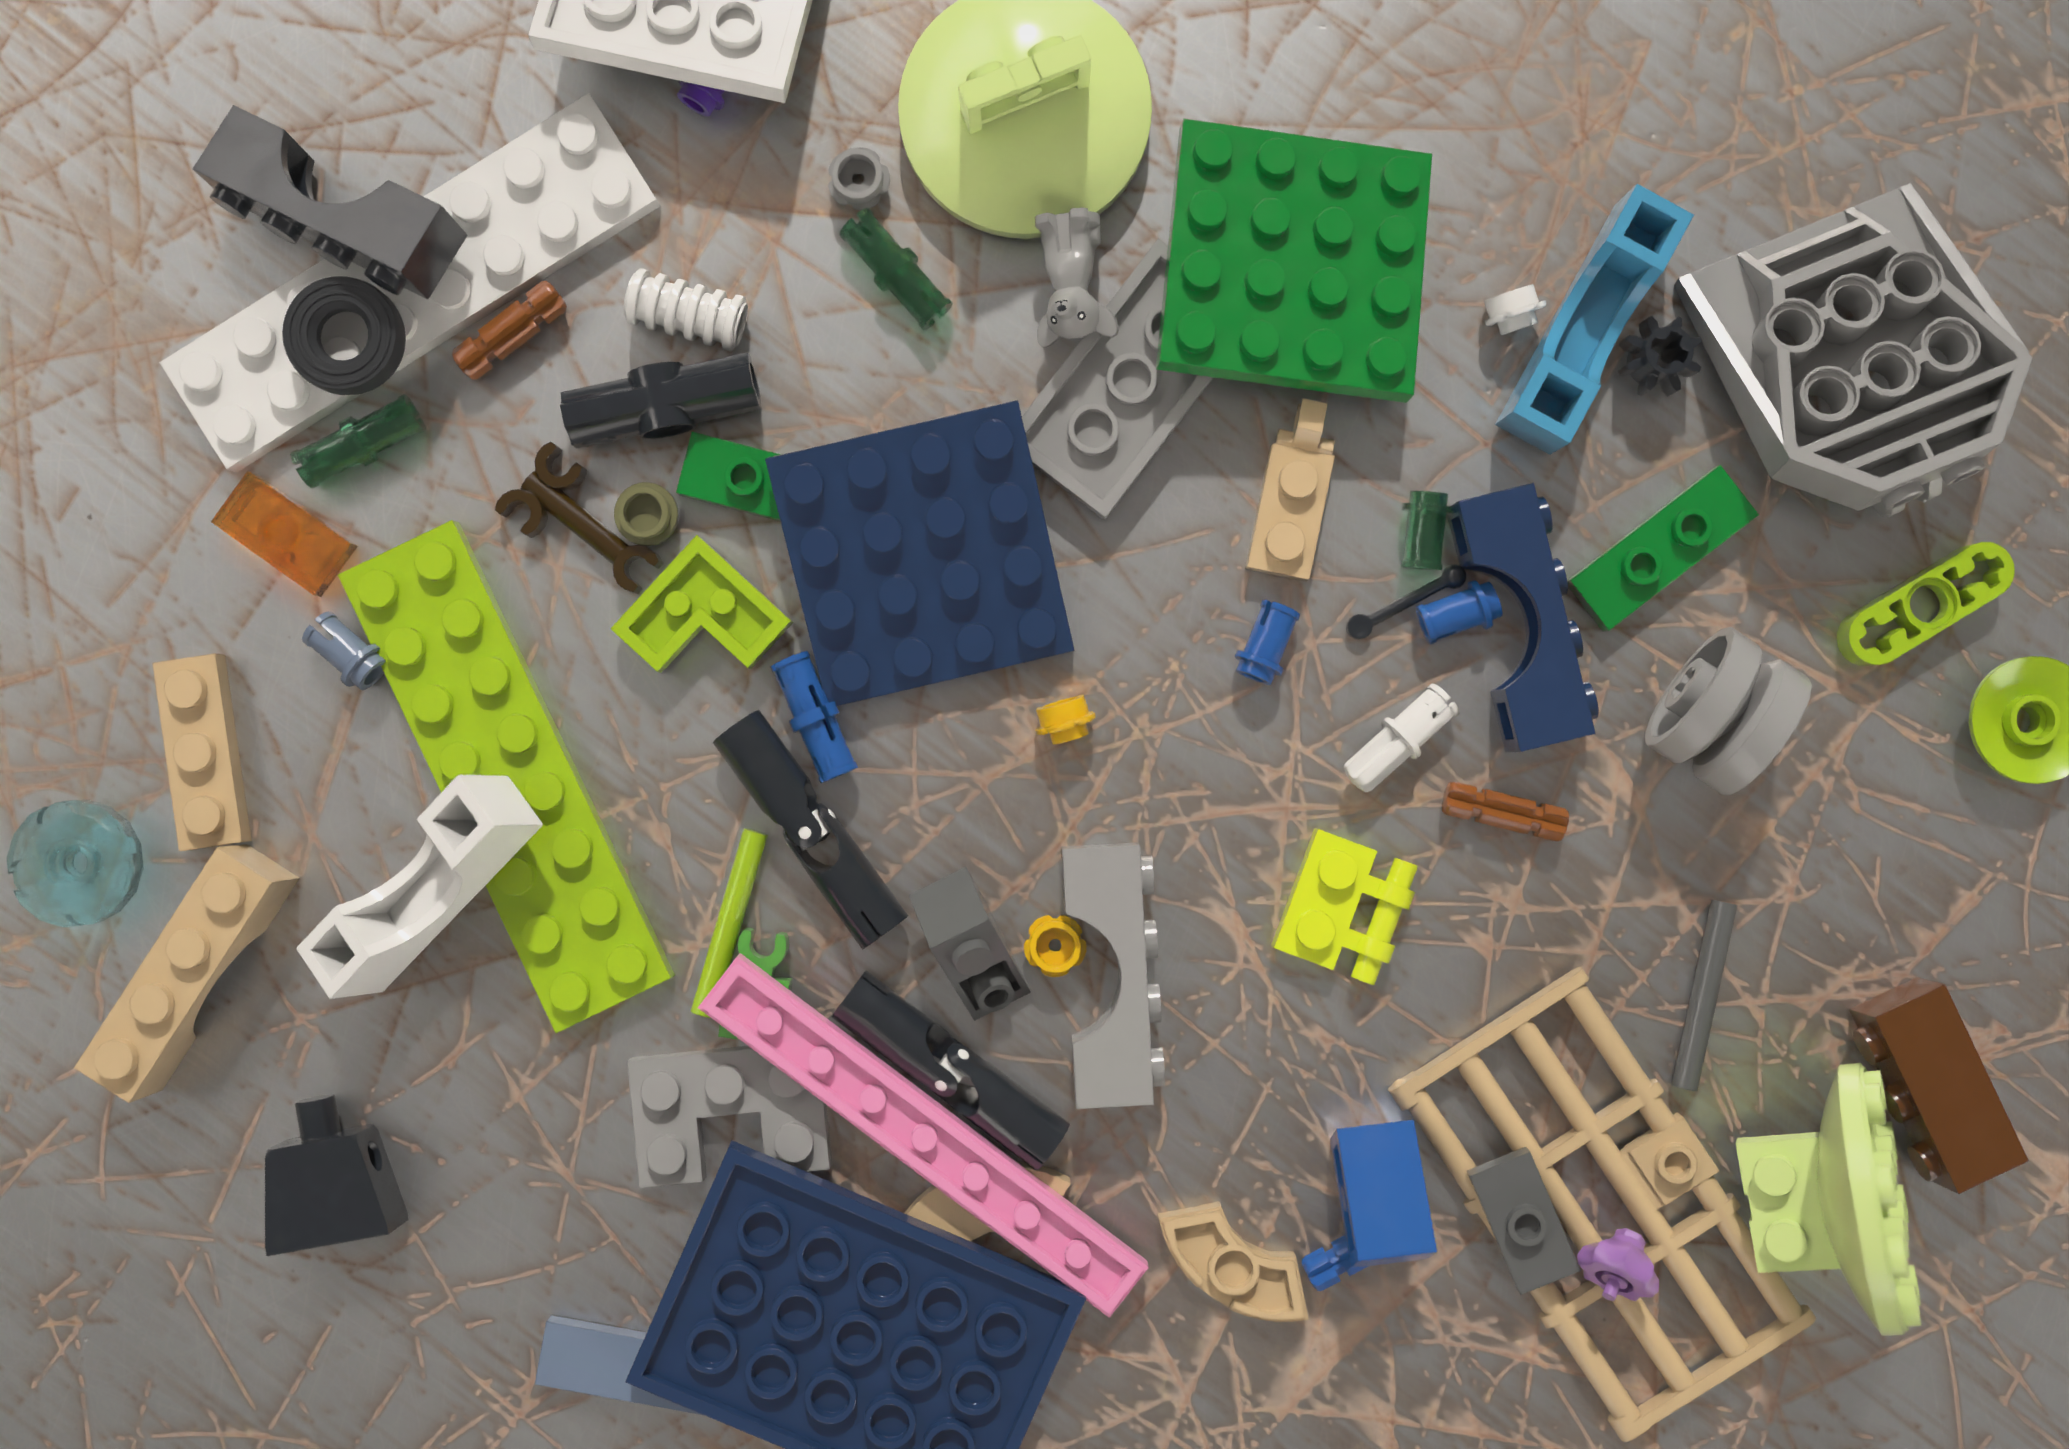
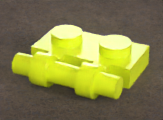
[1271,828,1418,985]

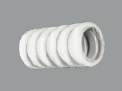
[623,268,748,352]

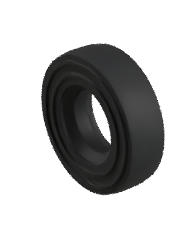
[282,276,406,395]

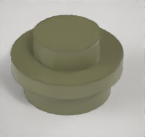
[614,482,679,546]

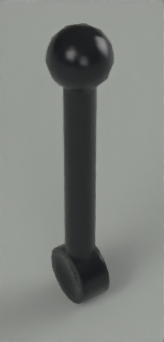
[1346,564,1467,640]

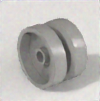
[1644,627,1812,795]

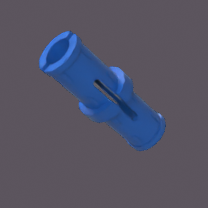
[770,651,858,783]

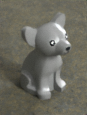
[1035,208,1119,348]

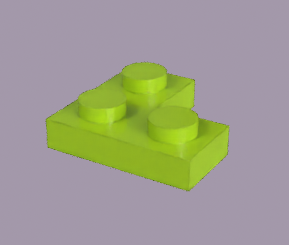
[610,535,794,673]

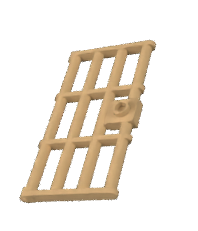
[1388,967,1816,1442]

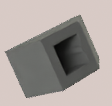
[909,867,1031,1021]

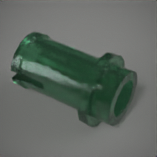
[1401,491,1453,571]

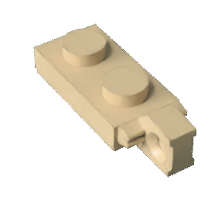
[1245,398,1335,582]

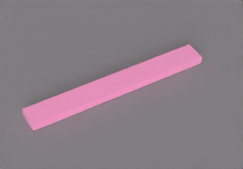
[698,953,1149,1318]

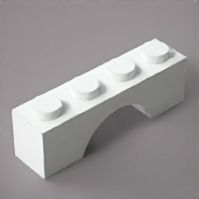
[296,775,543,999]

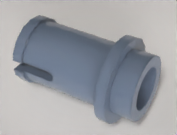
[302,611,386,690]

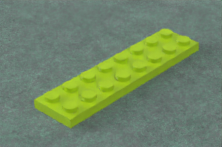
[338,520,675,1033]

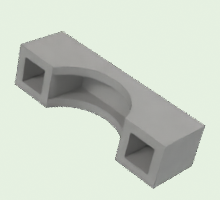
[1061,843,1165,1109]

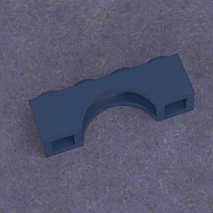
[1446,483,1599,752]

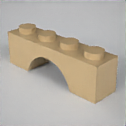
[74,844,300,1103]

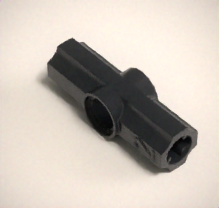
[560,352,762,448]

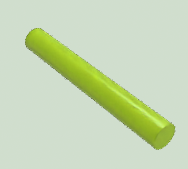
[691,828,768,1018]

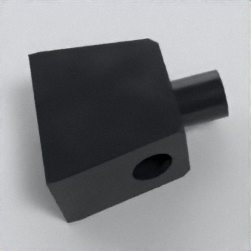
[265,1094,409,1256]

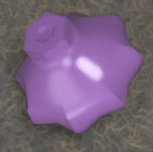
[1577,1228,1659,1301]

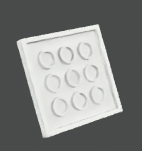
[528,0,812,103]

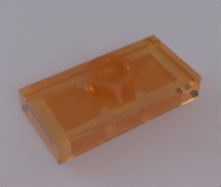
[211,471,358,597]

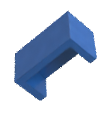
[1330,1120,1437,1268]

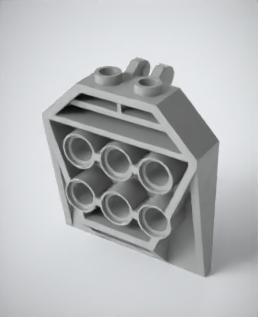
[1674,183,2033,518]

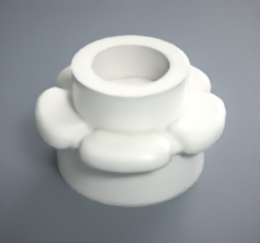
[1484,284,1546,336]

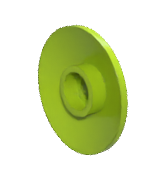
[1969,656,2069,784]

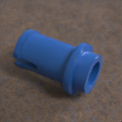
[1416,580,1503,645]
[1235,600,1301,685]

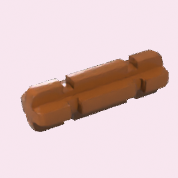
[452,281,567,380]
[1442,782,1569,841]

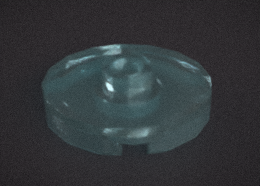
[7,799,144,927]

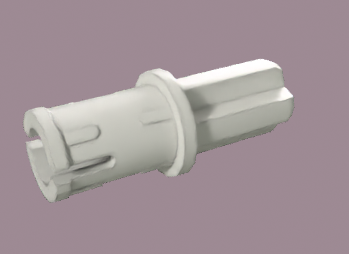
[1344,683,1460,792]

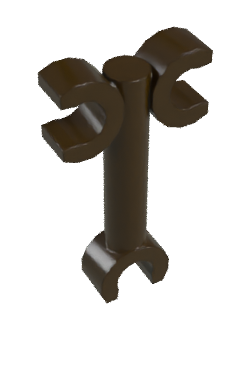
[495,442,663,594]

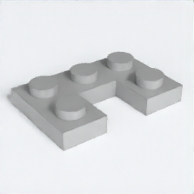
[627,1046,832,1188]

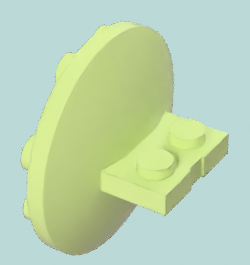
[898,0,1152,239]
[1736,1063,1921,1336]

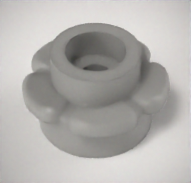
[828,147,890,210]

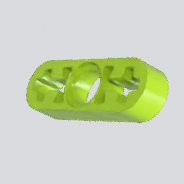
[1836,542,2015,666]

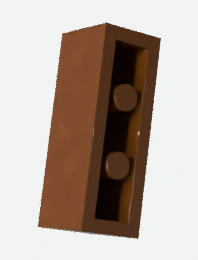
[1849,977,2029,1194]

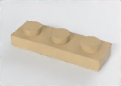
[152,653,252,851]

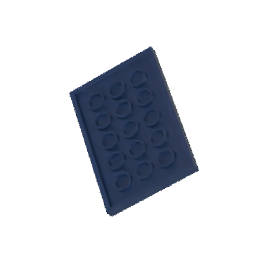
[625,1140,1086,1449]

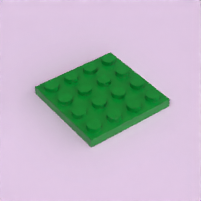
[1156,118,1432,403]

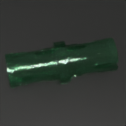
[839,208,953,331]
[290,394,426,489]

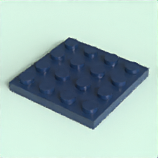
[765,400,1075,706]

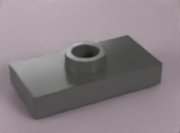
[1467,1147,1581,1295]

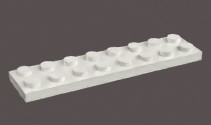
[159,93,661,473]

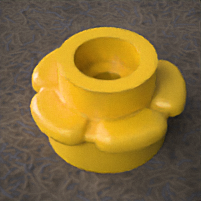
[1035,695,1096,744]
[1024,915,1087,977]

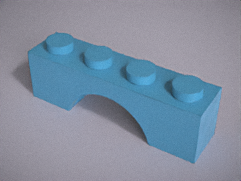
[1495,184,1694,455]

